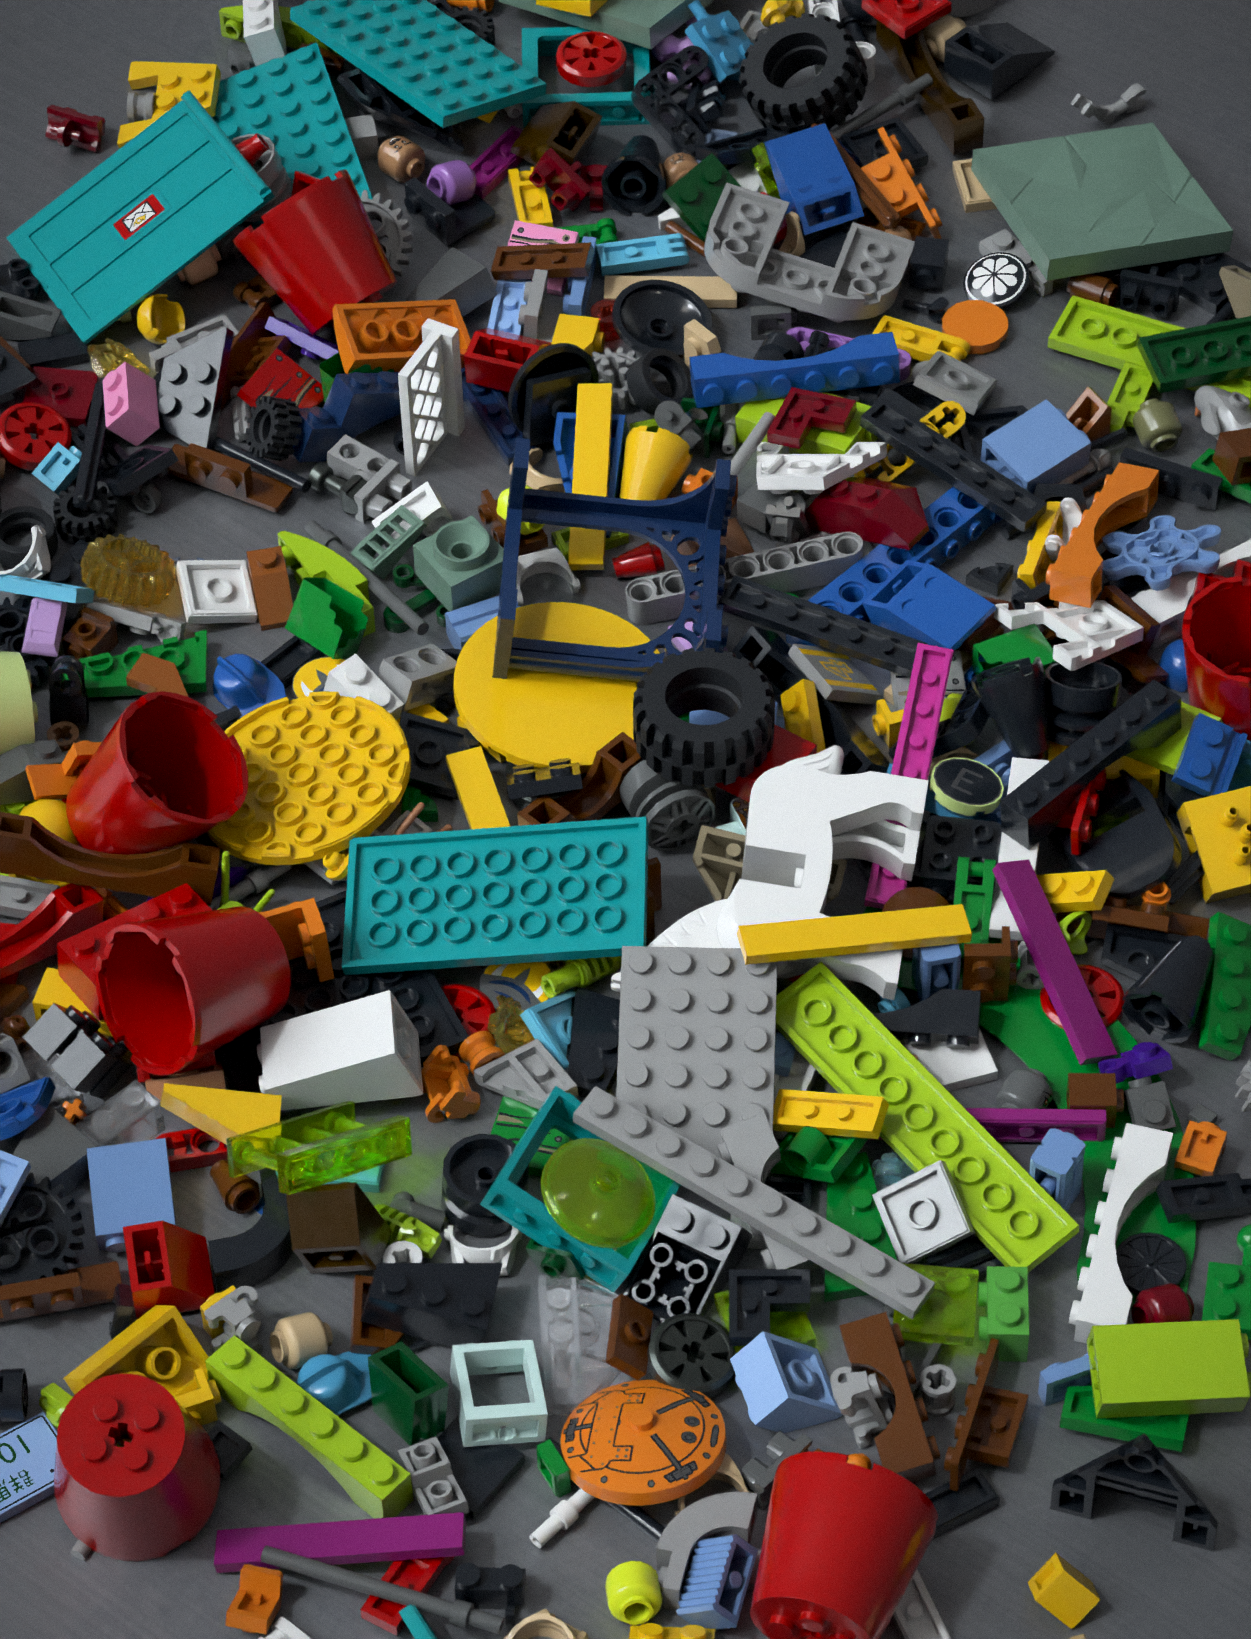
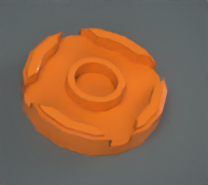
[942,300,1008,354]

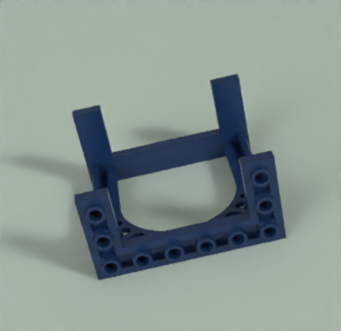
[492,438,737,682]

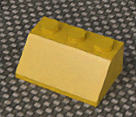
[63,1305,209,1446]

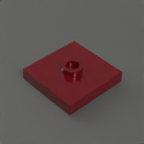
[22,367,101,427]

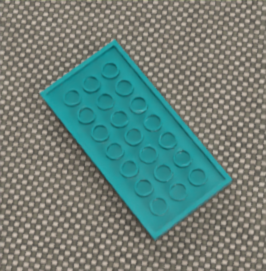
[290,0,547,128]
[212,42,373,230]
[342,816,649,975]

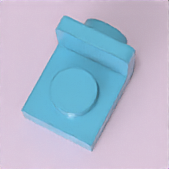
[31,442,82,496]

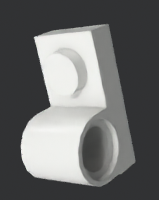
[372,481,453,548]

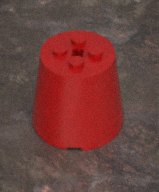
[233,169,397,336]
[1182,575,1251,741]
[66,691,248,855]
[95,906,291,1076]
[54,1374,221,1561]
[750,1451,938,1639]

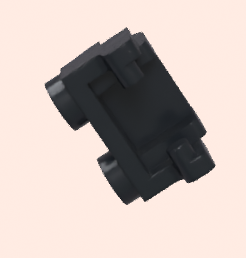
[455,1563,526,1625]

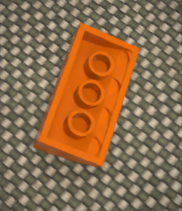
[333,299,471,374]

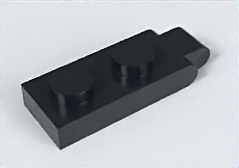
[1156,1173,1251,1223]

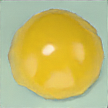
[137,294,186,345]

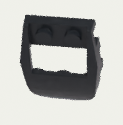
[1055,769,1182,900]

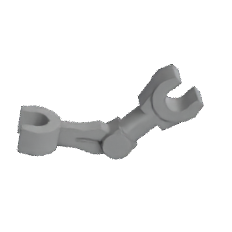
[1071,83,1147,125]

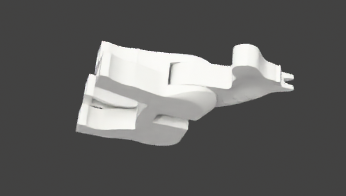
[611,745,928,1000]

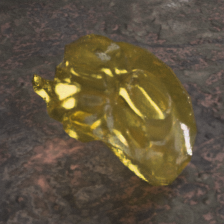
[87,338,151,378]
[487,995,535,1054]

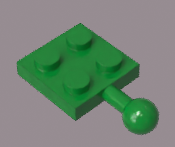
[1202,1224,1251,1340]

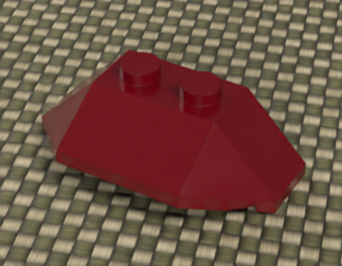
[805,476,929,550]

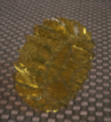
[80,534,176,608]

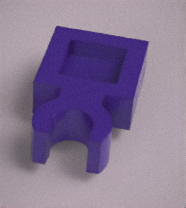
[1098,1042,1173,1084]

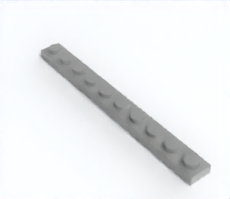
[573,1086,935,1320]

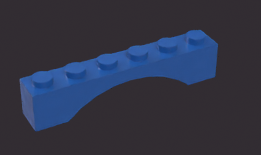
[689,332,900,408]

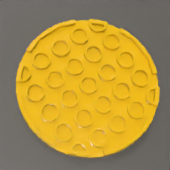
[453,602,660,774]
[206,691,411,865]

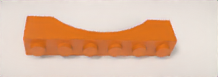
[1045,462,1159,608]

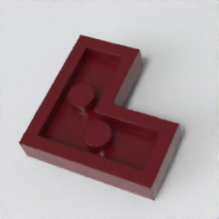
[767,387,857,449]

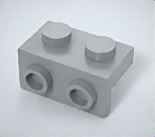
[518,269,564,342]

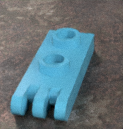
[596,233,690,276]

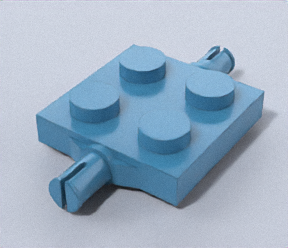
[684,0,754,83]

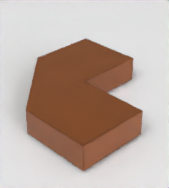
[126,653,188,697]

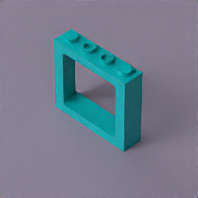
[522,27,650,128]
[480,1086,681,1293]

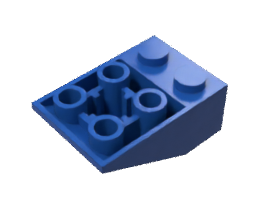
[764,123,864,235]
[862,560,997,651]

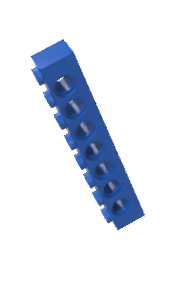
[786,487,1003,647]

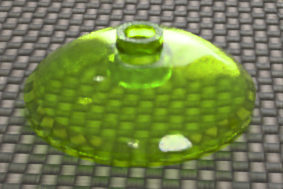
[541,1138,655,1248]

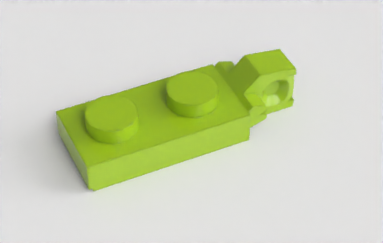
[1107,362,1155,442]

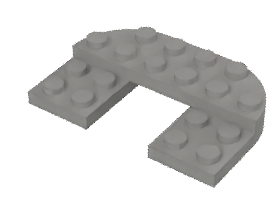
[704,183,915,323]

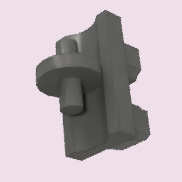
[654,400,704,451]
[765,492,811,547]
[742,1431,812,1511]

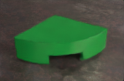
[401,786,438,822]

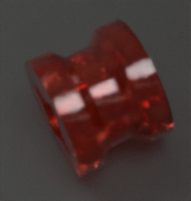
[591,299,620,342]

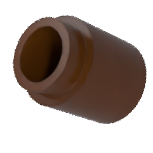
[1067,273,1119,307]

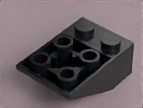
[944,22,1055,100]
[624,1194,753,1323]

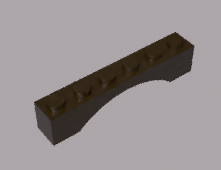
[876,20,984,156]

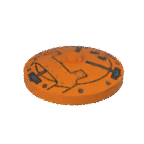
[560,1379,727,1506]

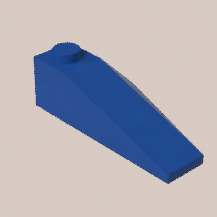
[553,412,629,538]

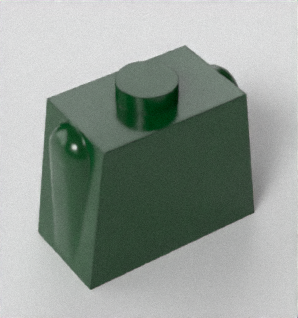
[367,1341,449,1446]

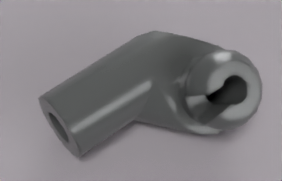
[390,1191,445,1231]

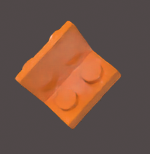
[258,898,334,982]

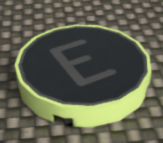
[929,757,1004,816]

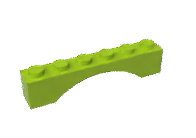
[205,1335,414,1519]

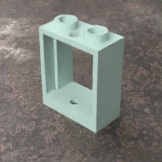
[450,1340,548,1447]

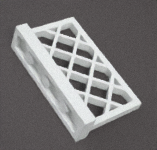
[398,318,465,476]

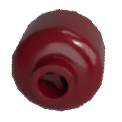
[1131,1283,1195,1324]

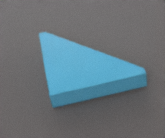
[520,989,576,1070]

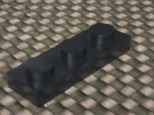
[1120,447,1223,512]

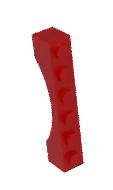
[0,883,104,980]

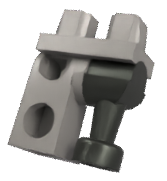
[308,434,412,524]

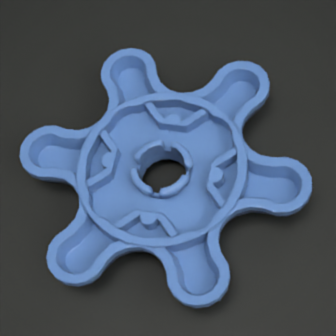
[1103,515,1221,591]

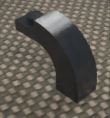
[208,1163,293,1293]

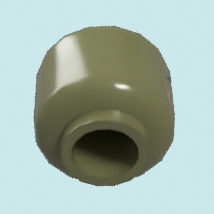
[1132,398,1183,452]

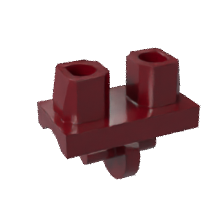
[45,105,105,152]
[529,148,592,211]

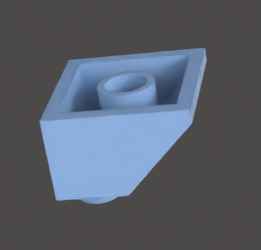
[730,1331,843,1433]

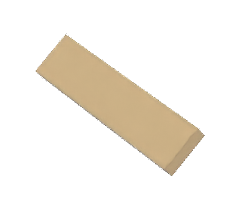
[604,276,737,308]

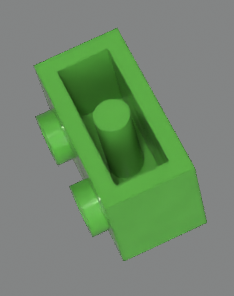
[978,1266,1029,1362]

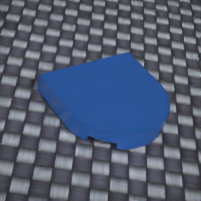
[0,1077,56,1141]

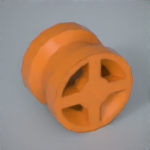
[459,1031,505,1076]

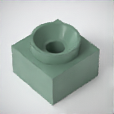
[413,515,504,612]

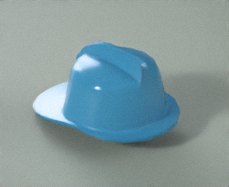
[295,1351,372,1416]

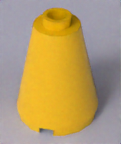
[620,426,693,500]

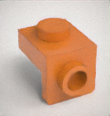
[225,1564,283,1634]

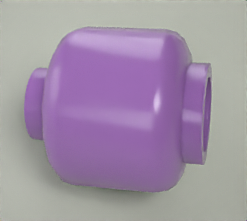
[427,160,477,205]

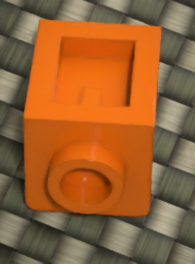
[1174,1120,1227,1176]

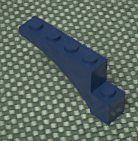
[293,371,401,462]

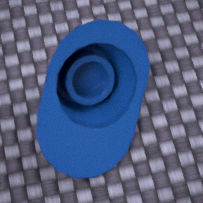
[212,654,286,718]

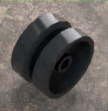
[441,1134,529,1237]

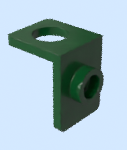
[681,397,724,458]
[525,1239,585,1281]

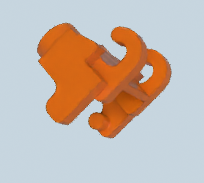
[421,1045,481,1123]

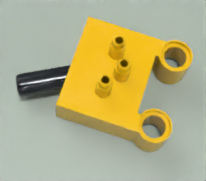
[1165,786,1251,905]

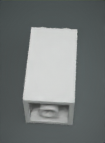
[257,990,423,1111]

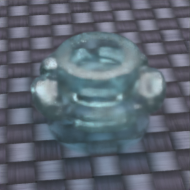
[872,1153,911,1186]

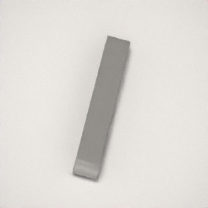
[625,532,864,625]

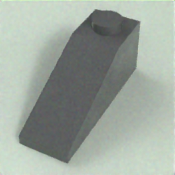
[0,739,65,805]

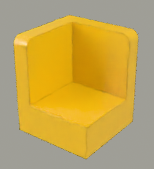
[1027,1552,1101,1629]

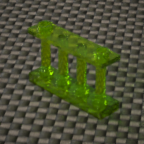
[226,1101,412,1195]

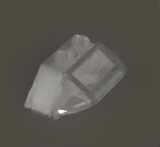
[538,1276,621,1416]

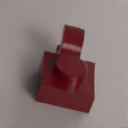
[580,164,608,211]

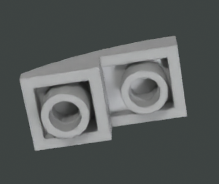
[398,1436,469,1515]

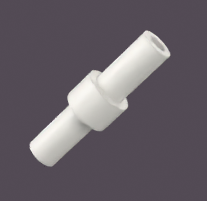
[529,1488,595,1548]

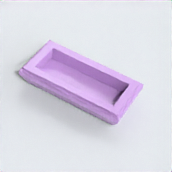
[22,597,67,657]

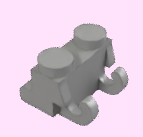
[204,1286,263,1355]
[830,1366,894,1448]

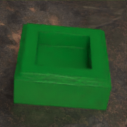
[536,1439,571,1498]

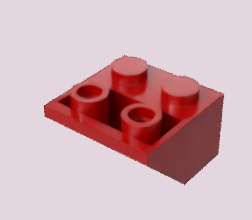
[464,328,551,392]
[123,1220,215,1319]

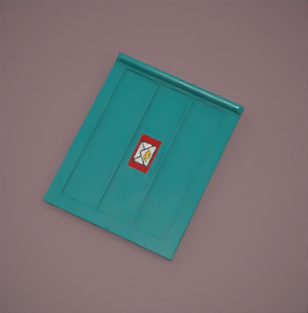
[6,90,276,345]

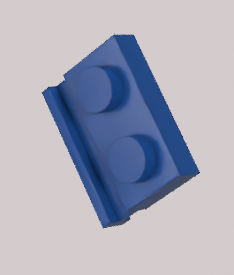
[1171,713,1248,796]

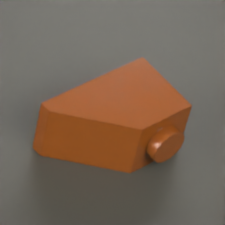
[246,546,293,631]

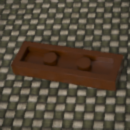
[491,242,595,280]

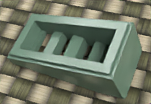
[351,505,427,580]

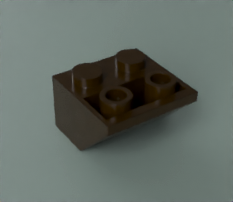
[510,101,603,166]
[286,1182,392,1274]

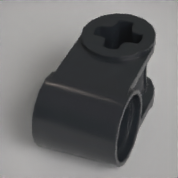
[48,655,89,726]

